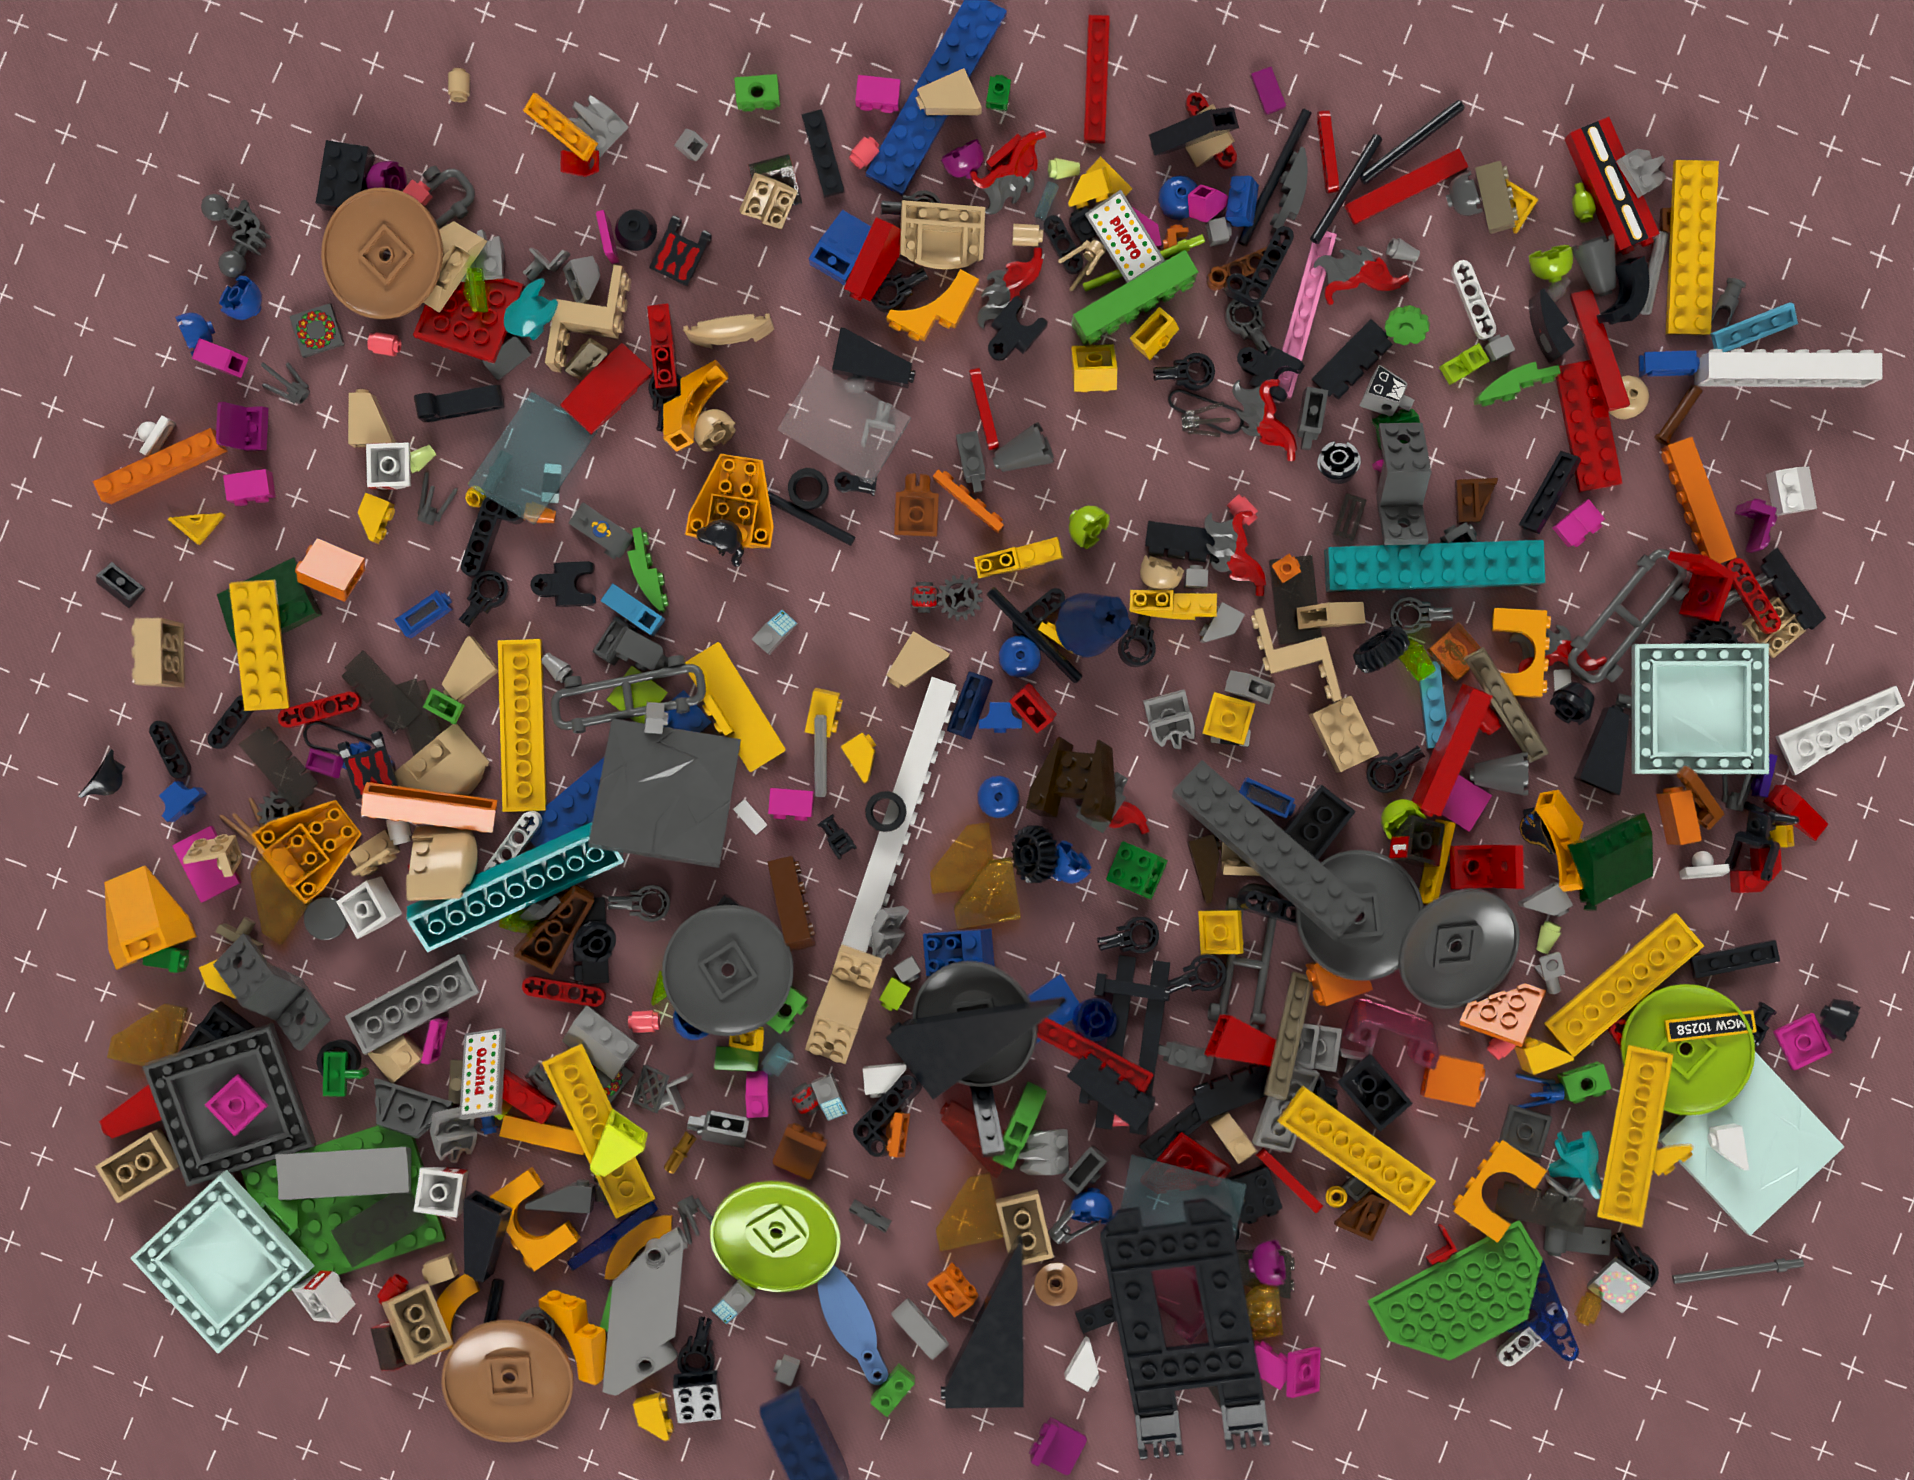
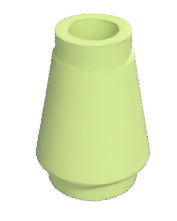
[1048,158,1080,180]
[410,444,436,473]
[1536,920,1562,954]

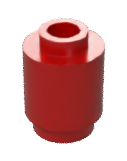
[1479,706,1502,736]
[377,1274,409,1306]

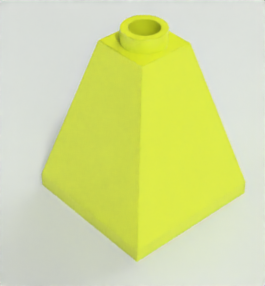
[590,1109,648,1176]

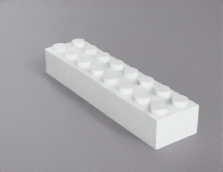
[1694,349,1882,387]

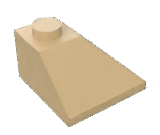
[368,1033,423,1083]

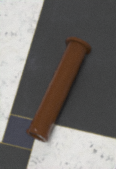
[1654,384,1703,446]

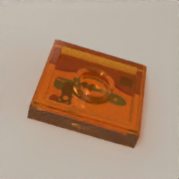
[1427,622,1481,682]

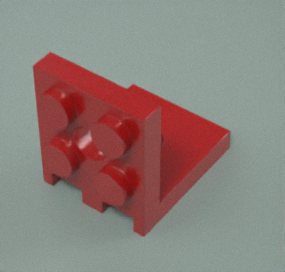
[1668,551,1736,622]
[1450,844,1524,889]

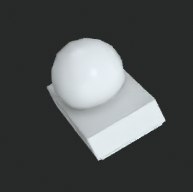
[138,415,175,456]
[1679,851,1730,879]

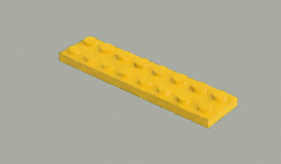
[1666,160,1719,335]
[497,639,547,812]
[1543,913,1704,1057]
[542,1043,655,1219]
[1597,1045,1674,1227]
[1277,1085,1436,1216]

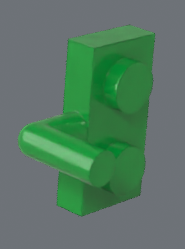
[323,1051,369,1096]

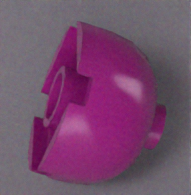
[940,139,984,179]
[366,161,407,191]
[1249,1240,1286,1285]

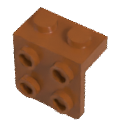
[772,1123,828,1179]

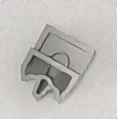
[569,95,629,158]
[1616,149,1666,198]
[461,230,505,282]
[1142,689,1195,749]
[871,906,909,960]
[1294,1024,1343,1072]
[430,1107,478,1163]
[1017,1129,1069,1175]

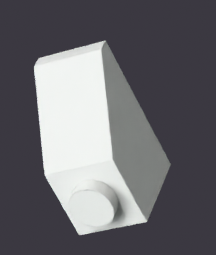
[863,1063,907,1098]
[1708,1123,1749,1170]
[1064,1336,1100,1392]

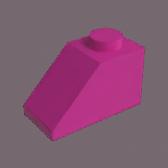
[746,1070,770,1118]

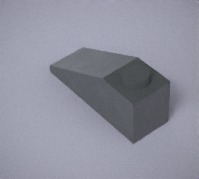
[525,1179,595,1214]

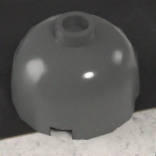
[1446,170,1483,216]

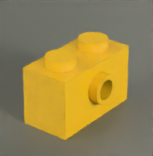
[1130,307,1180,360]
[805,688,843,738]

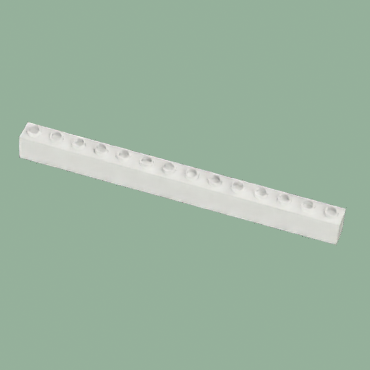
[842,677,959,953]

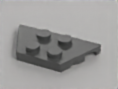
[374,1078,454,1139]

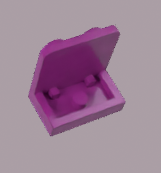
[216,402,269,451]
[1735,499,1777,553]
[1029,1417,1087,1475]

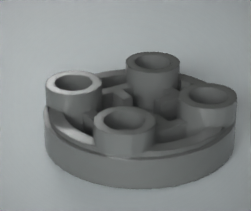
[304,897,349,940]

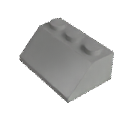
[562,1005,640,1080]

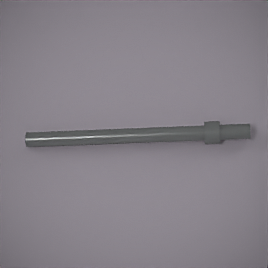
[1672,1258,1804,1284]

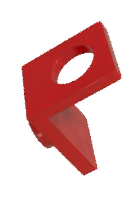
[560,150,599,177]
[1426,1224,1457,1265]

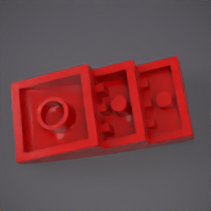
[560,343,653,435]

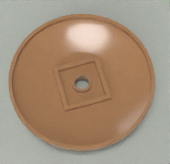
[321,188,443,319]
[442,1320,574,1442]

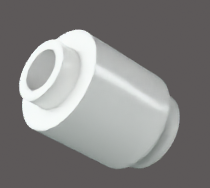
[386,819,412,845]

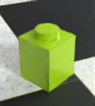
[879,976,911,1011]

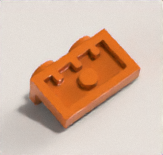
[885,1112,910,1158]
[927,1262,979,1318]

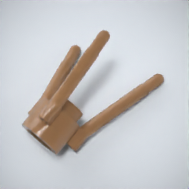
[219,798,265,847]

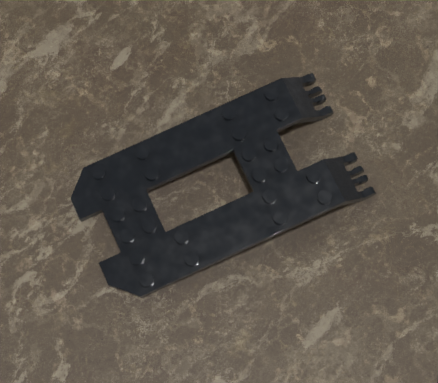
[1100,1198,1271,1460]

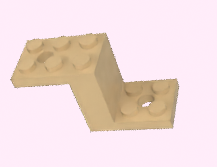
[545,265,631,373]
[1251,608,1342,702]
[805,944,882,1064]

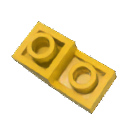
[1086,156,1133,196]

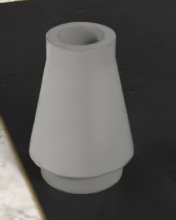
[1386,238,1420,263]
[541,653,573,683]

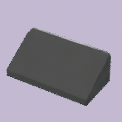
[482,335,531,381]
[592,616,637,665]

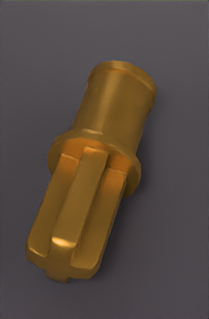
[664,1131,697,1174]

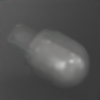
[1545,277,1571,302]
[844,376,875,394]

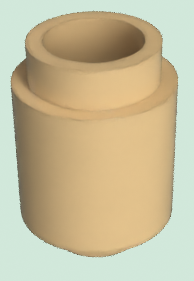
[448,68,470,102]

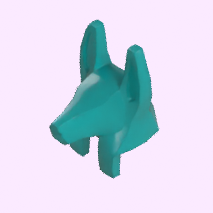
[504,278,558,340]
[1548,1131,1603,1199]

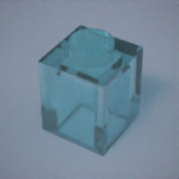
[761,1042,794,1077]

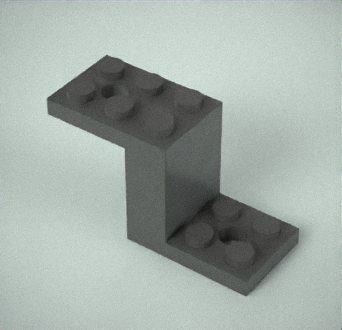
[1376,423,1431,545]
[213,933,331,1051]

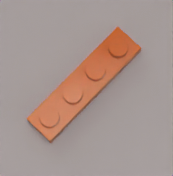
[933,470,1004,533]

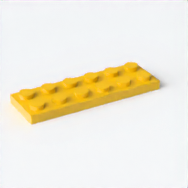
[229,580,290,711]

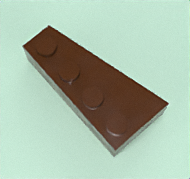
[767,856,816,952]
[514,885,594,975]

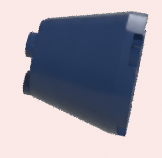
[1056,593,1131,658]

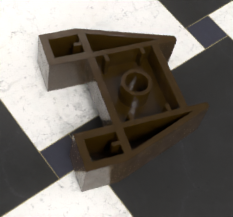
[1026,737,1116,823]

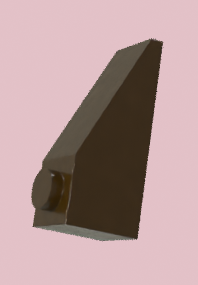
[1187,834,1221,904]

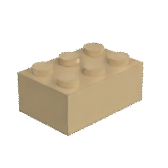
[1309,695,1379,773]
[95,1128,179,1204]
[996,1189,1054,1265]
[382,1283,453,1364]

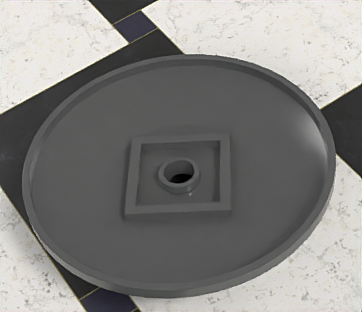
[1296,850,1424,981]
[1398,889,1520,1009]
[662,905,793,1036]
[913,961,1038,1087]

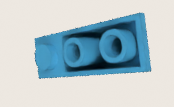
[601,583,666,637]

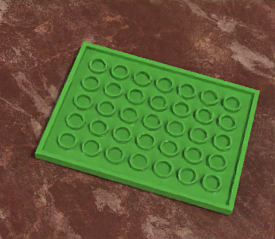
[241,1125,447,1292]

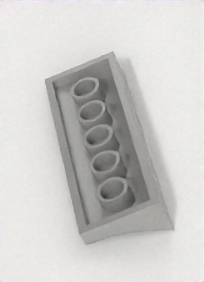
[345,954,481,1054]
[275,1147,411,1200]

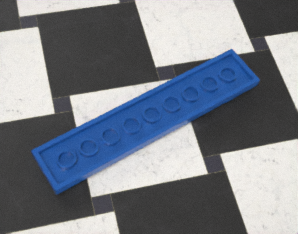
[865,0,1007,196]
[521,690,712,847]

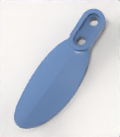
[818,1265,888,1385]

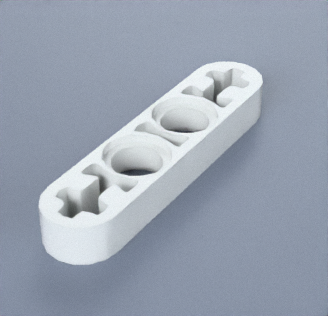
[1451,260,1496,340]
[484,811,542,871]
[1496,1303,1568,1366]

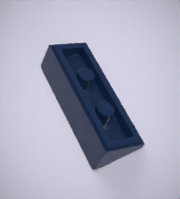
[947,671,993,740]

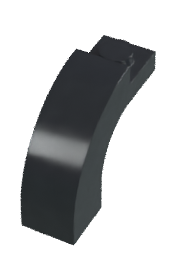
[1596,256,1650,325]

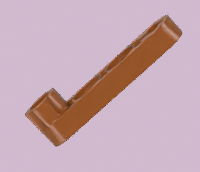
[1206,244,1281,290]
[1676,765,1724,830]

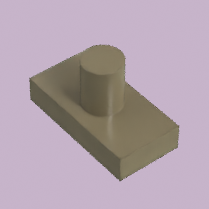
[565,338,608,381]
[215,917,264,951]
[448,1059,463,1104]

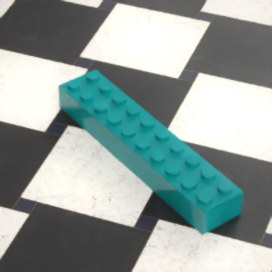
[1324,540,1545,593]
[407,822,624,952]

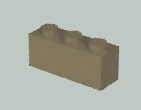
[1475,161,1519,234]

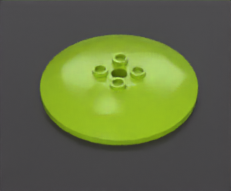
[1621,984,1755,1115]
[710,1181,841,1292]

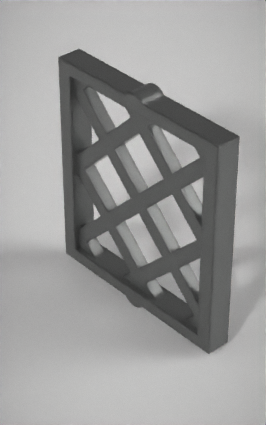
[632,1065,669,1113]

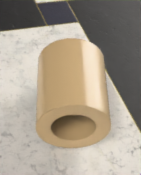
[1012,224,1043,247]

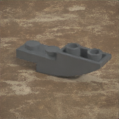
[1270,147,1308,234]

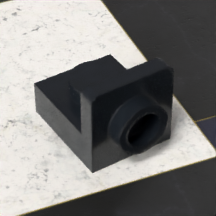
[1069,207,1097,244]

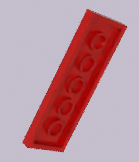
[1555,360,1623,493]

